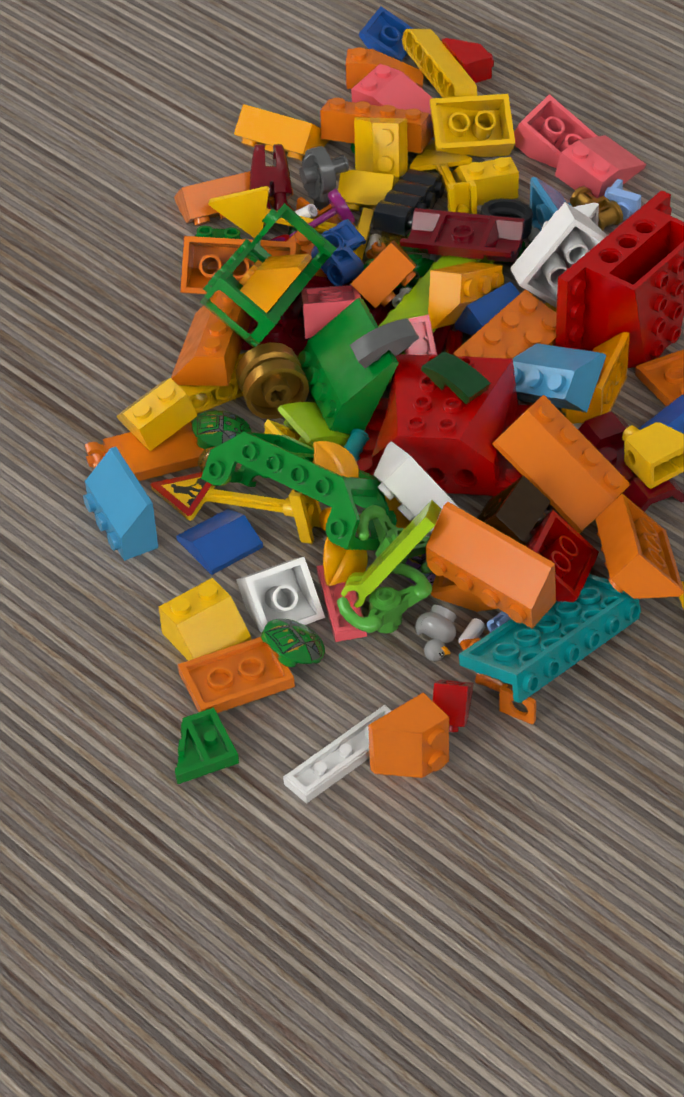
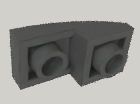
[350,318,419,368]

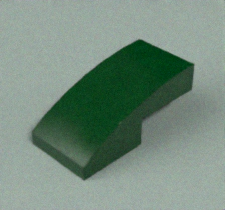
[421,352,491,405]

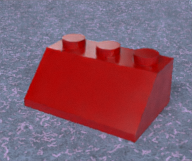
[525,510,599,602]

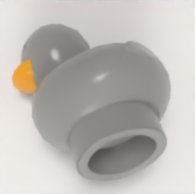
[415,604,457,662]

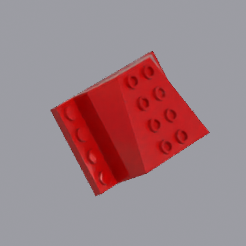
[555,190,684,368]
[356,354,532,496]

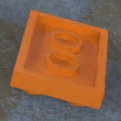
[178,637,295,713]

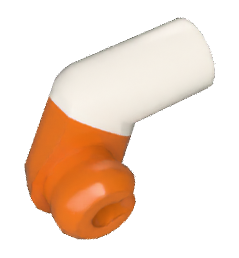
[365,234,386,259]
[458,618,485,651]

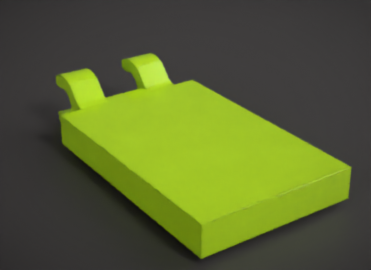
[341,500,441,608]

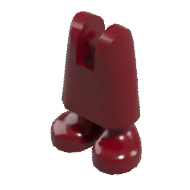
[249,144,295,212]

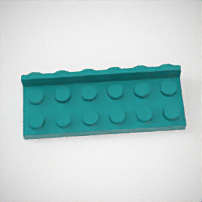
[459,574,641,703]

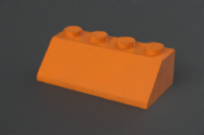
[320,98,434,154]
[174,171,294,226]
[180,236,301,295]
[171,290,252,386]
[492,395,631,534]
[595,494,684,599]
[425,502,556,629]

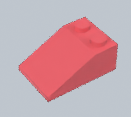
[351,64,433,114]
[514,94,597,169]
[555,135,646,198]
[301,285,361,339]

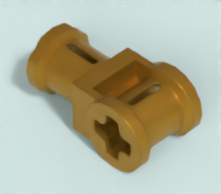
[570,186,623,231]

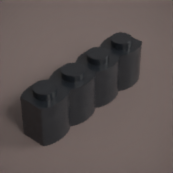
[373,169,445,236]

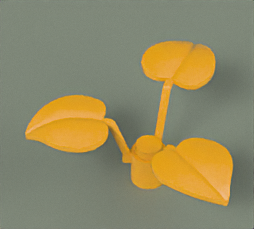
[313,441,410,586]

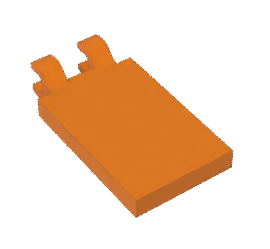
[635,349,684,407]
[84,421,207,481]

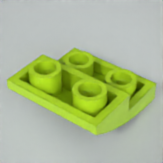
[278,402,350,448]

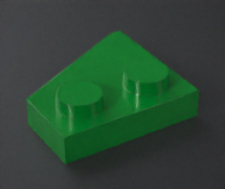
[175,708,239,784]

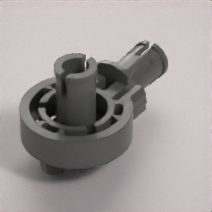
[299,146,349,211]

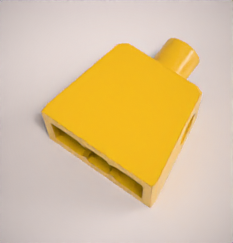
[622,422,684,489]

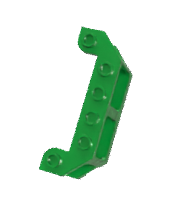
[200,203,337,348]
[201,432,398,550]

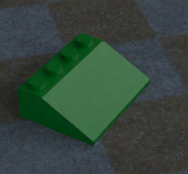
[298,298,399,435]

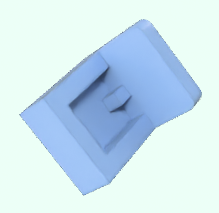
[604,179,642,220]

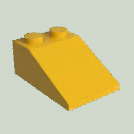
[429,94,516,157]

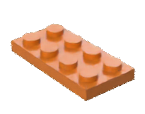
[453,289,557,359]

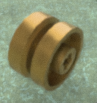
[235,342,309,419]

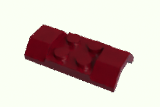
[400,208,525,263]
[578,411,684,512]

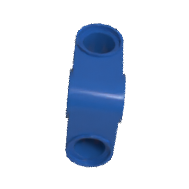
[311,219,366,286]

